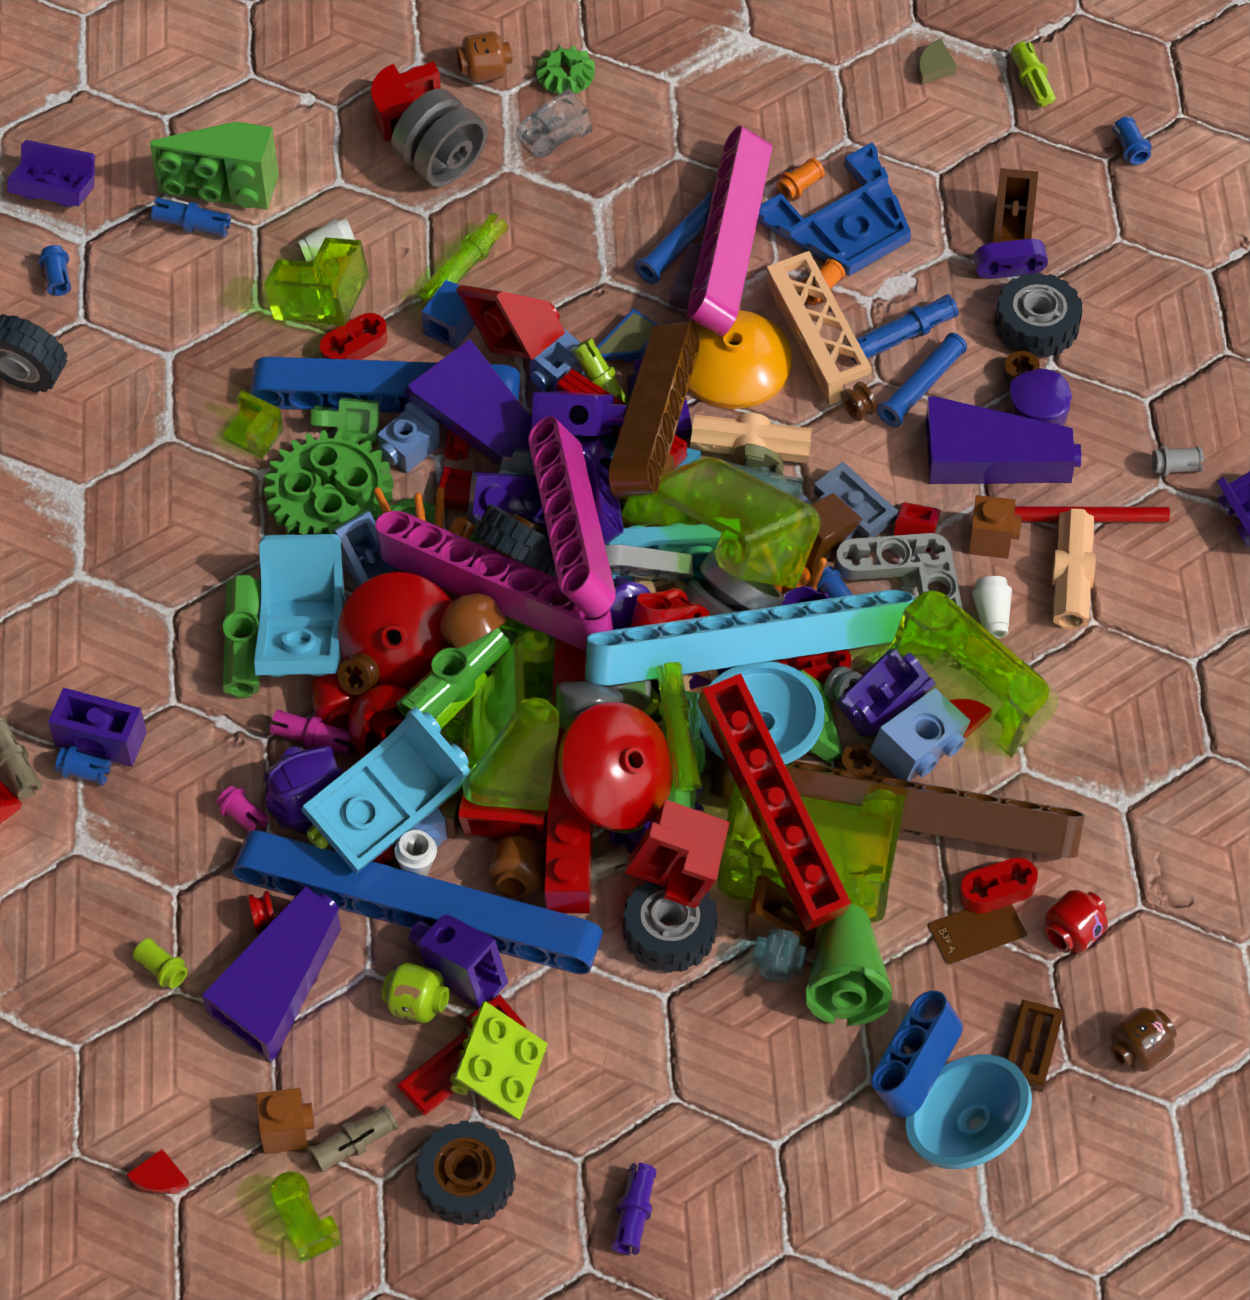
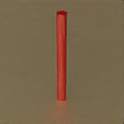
[1014,506,1170,523]

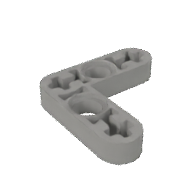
[834,533,965,646]
[553,545,694,581]

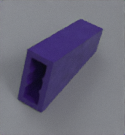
[404,339,535,475]
[925,397,1082,484]
[202,887,341,1063]

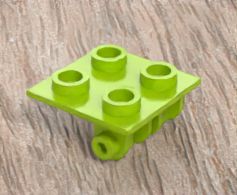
[450,1001,548,1120]

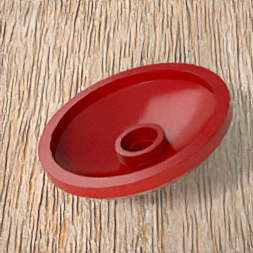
[338,572,455,690]
[558,702,674,830]

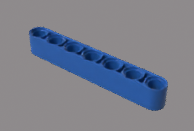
[249,357,521,414]

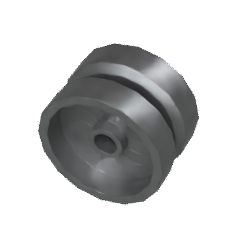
[391,88,488,187]
[683,549,785,616]

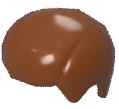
[439,593,506,648]

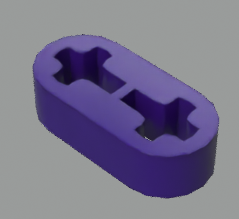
[974,239,1048,279]

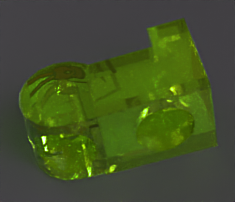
[270,1171,342,1264]

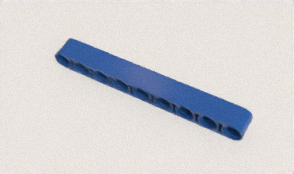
[232,830,603,974]

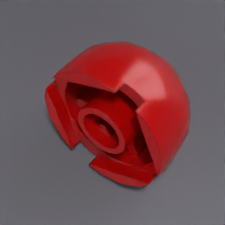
[347,684,409,758]

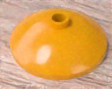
[688,310,792,409]

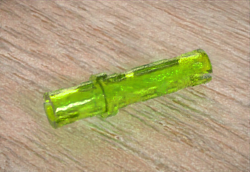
[418,213,508,303]
[655,662,702,792]

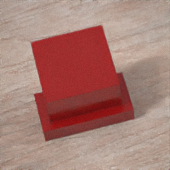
[625,800,730,909]

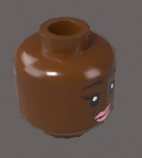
[1110,1007,1177,1072]

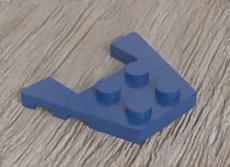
[757,142,911,276]

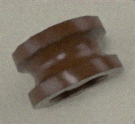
[1003,351,1040,387]
[841,382,878,422]
[337,653,379,695]
[841,742,879,775]

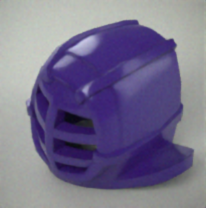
[264,746,342,835]

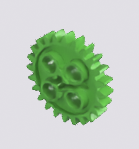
[264,430,394,535]

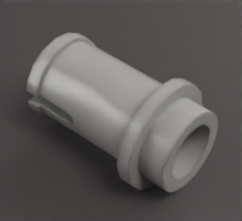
[1151,445,1204,477]

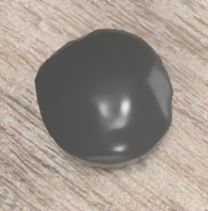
[554,681,623,730]

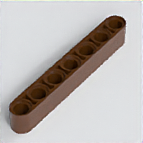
[609,320,700,498]

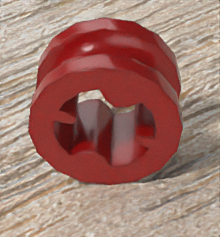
[248,891,275,932]

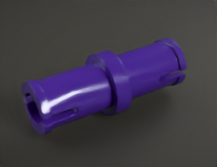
[611,1163,657,1256]

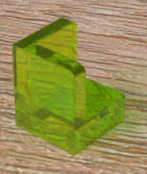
[224,390,284,459]

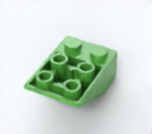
[150,121,279,210]

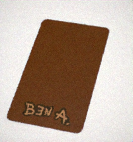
[929,904,1027,965]

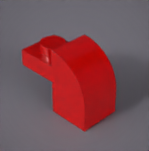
[371,61,441,141]

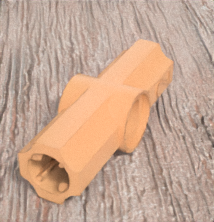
[690,413,812,464]
[1052,509,1096,630]

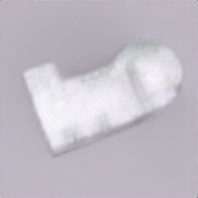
[516,88,593,158]

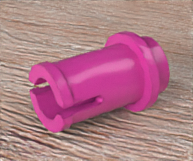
[216,786,270,832]

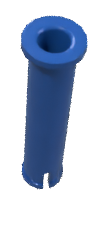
[635,192,713,284]
[877,332,967,428]

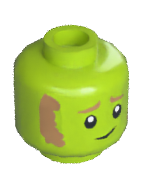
[382,963,449,1023]

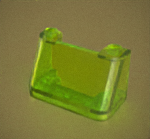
[621,456,820,588]
[890,591,1059,758]
[463,631,559,811]
[718,783,906,923]

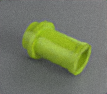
[133,938,188,989]

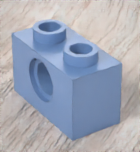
[870,688,970,781]

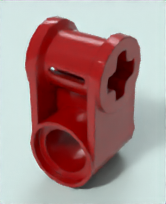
[630,588,710,627]

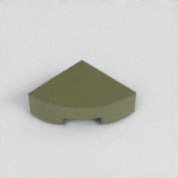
[919,39,956,84]
[744,443,784,480]

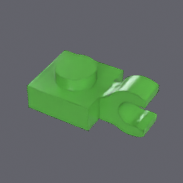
[310,398,380,442]

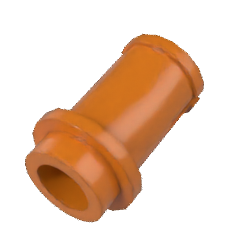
[776,158,825,201]
[799,259,845,305]

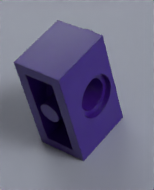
[48,687,147,767]

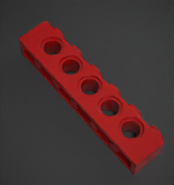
[697,673,852,931]

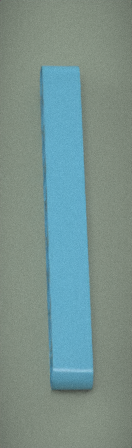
[585,590,914,686]

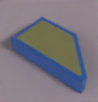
[597,309,659,362]

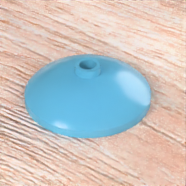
[700,661,825,765]
[906,1054,1032,1169]

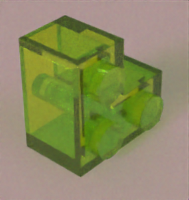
[264,237,369,326]

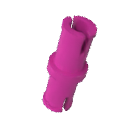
[270,709,354,757]

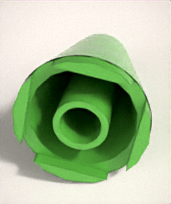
[806,904,892,1026]

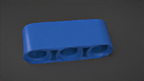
[871,990,963,1118]

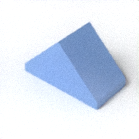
[333,511,398,587]

